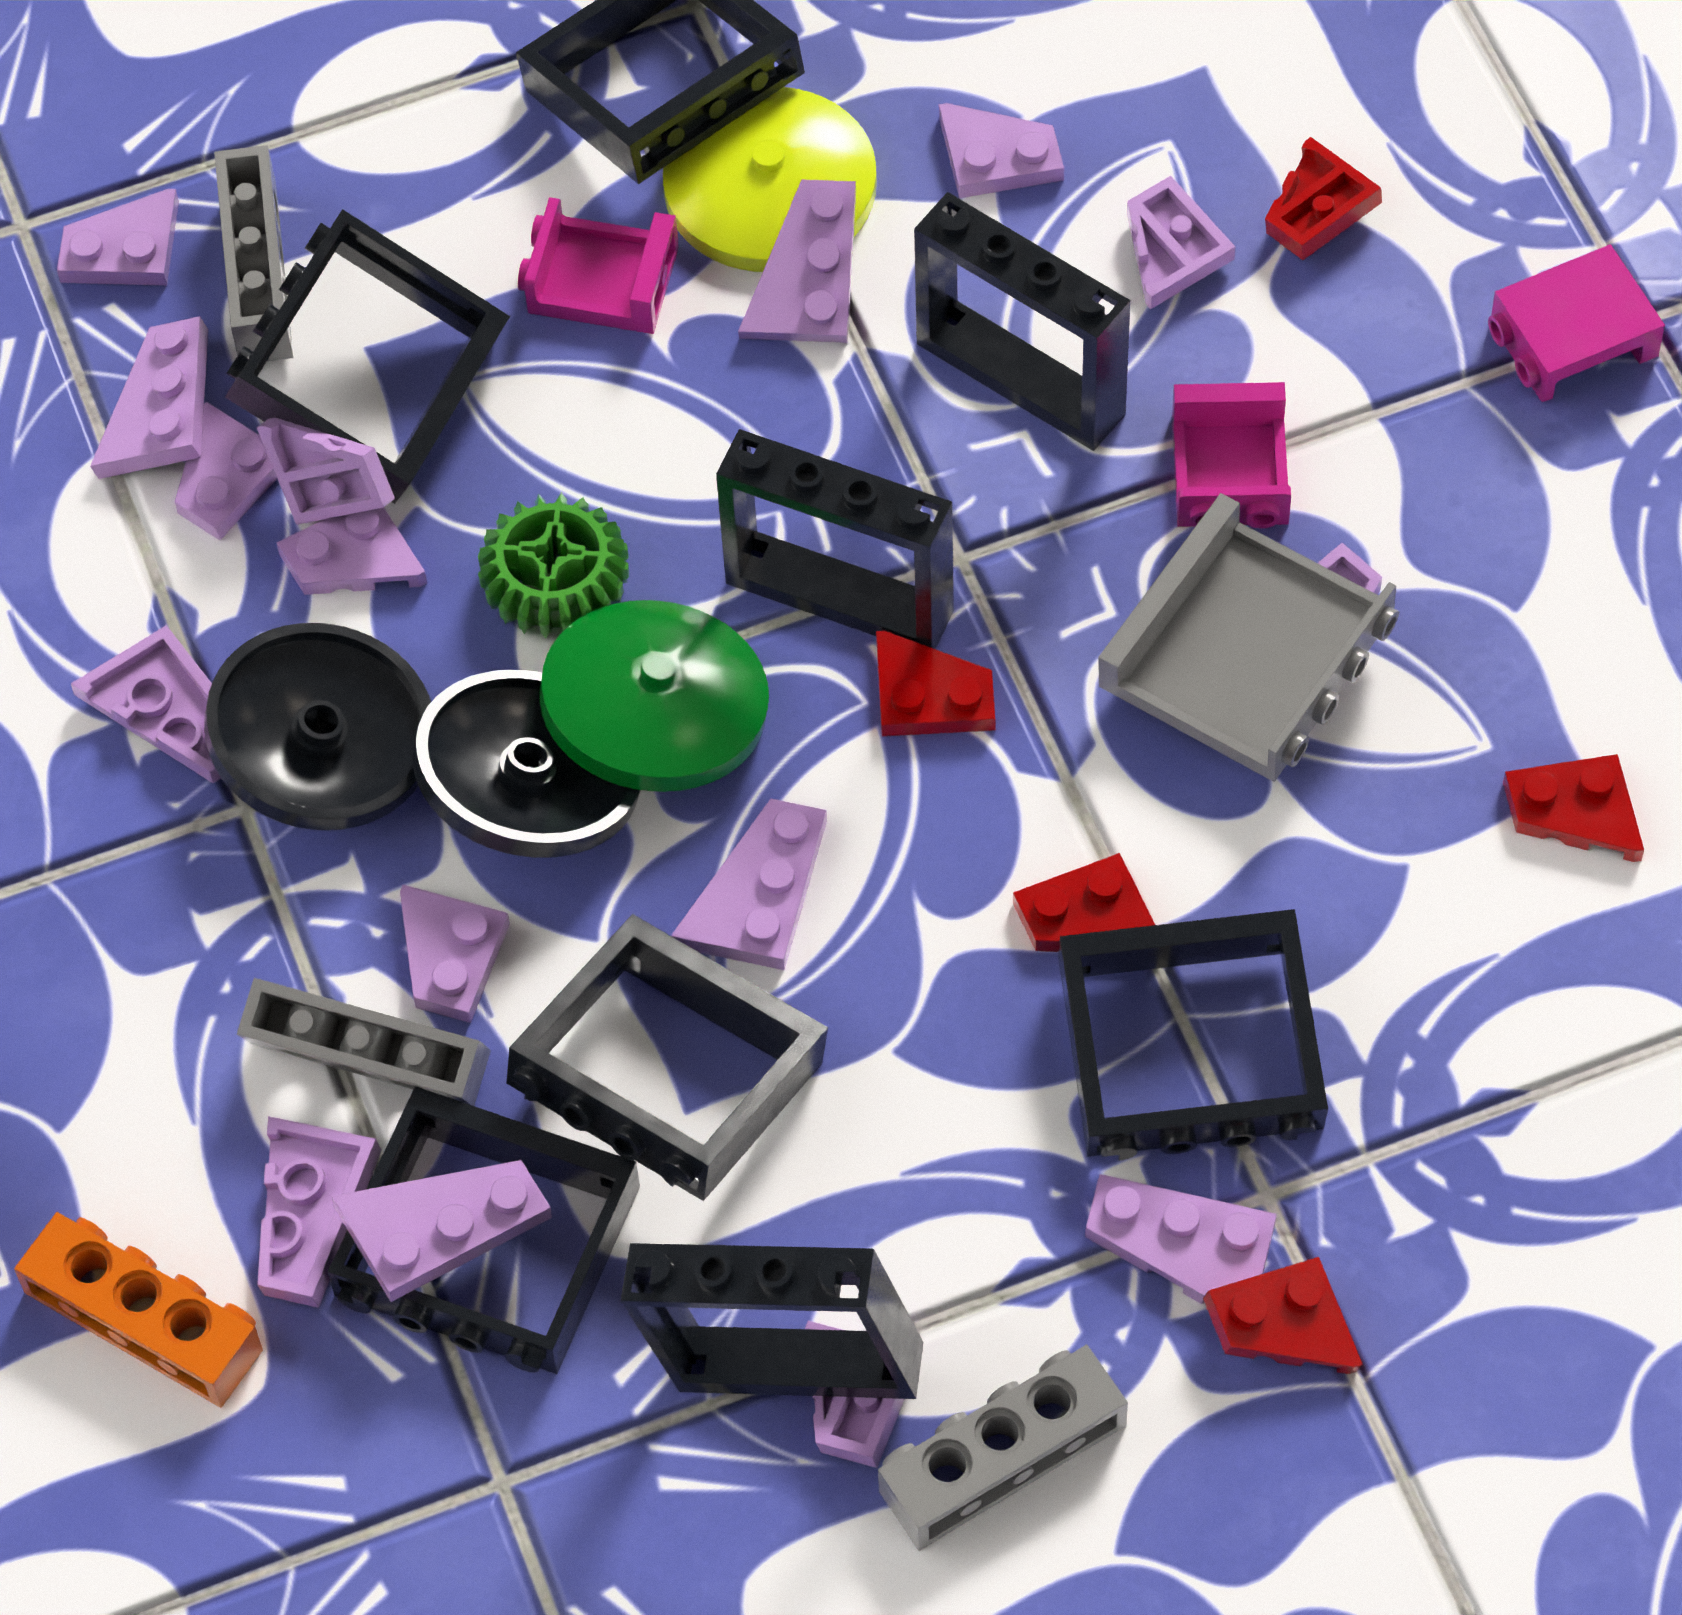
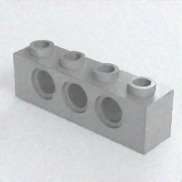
[214,145,294,361]
[237,978,491,1106]
[878,1344,1128,1551]

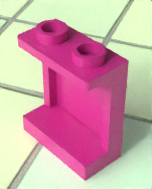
[518,197,679,334]
[1488,244,1665,402]
[1172,382,1292,529]

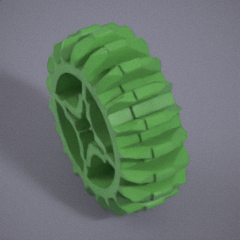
[478,492,630,638]

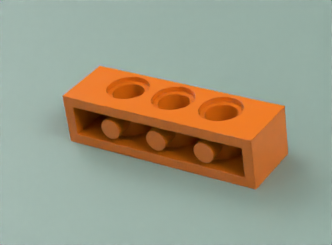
[14,1212,263,1408]

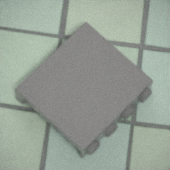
[1098,493,1399,782]

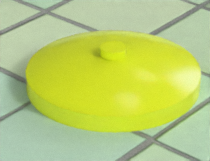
[663,87,877,272]

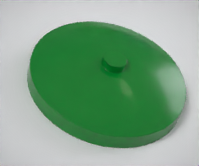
[540,600,769,792]

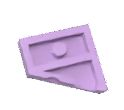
[1127,175,1235,310]
[57,189,179,286]
[175,402,277,540]
[257,418,395,525]
[400,885,510,1023]

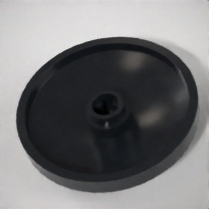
[204,623,431,830]
[413,670,641,858]

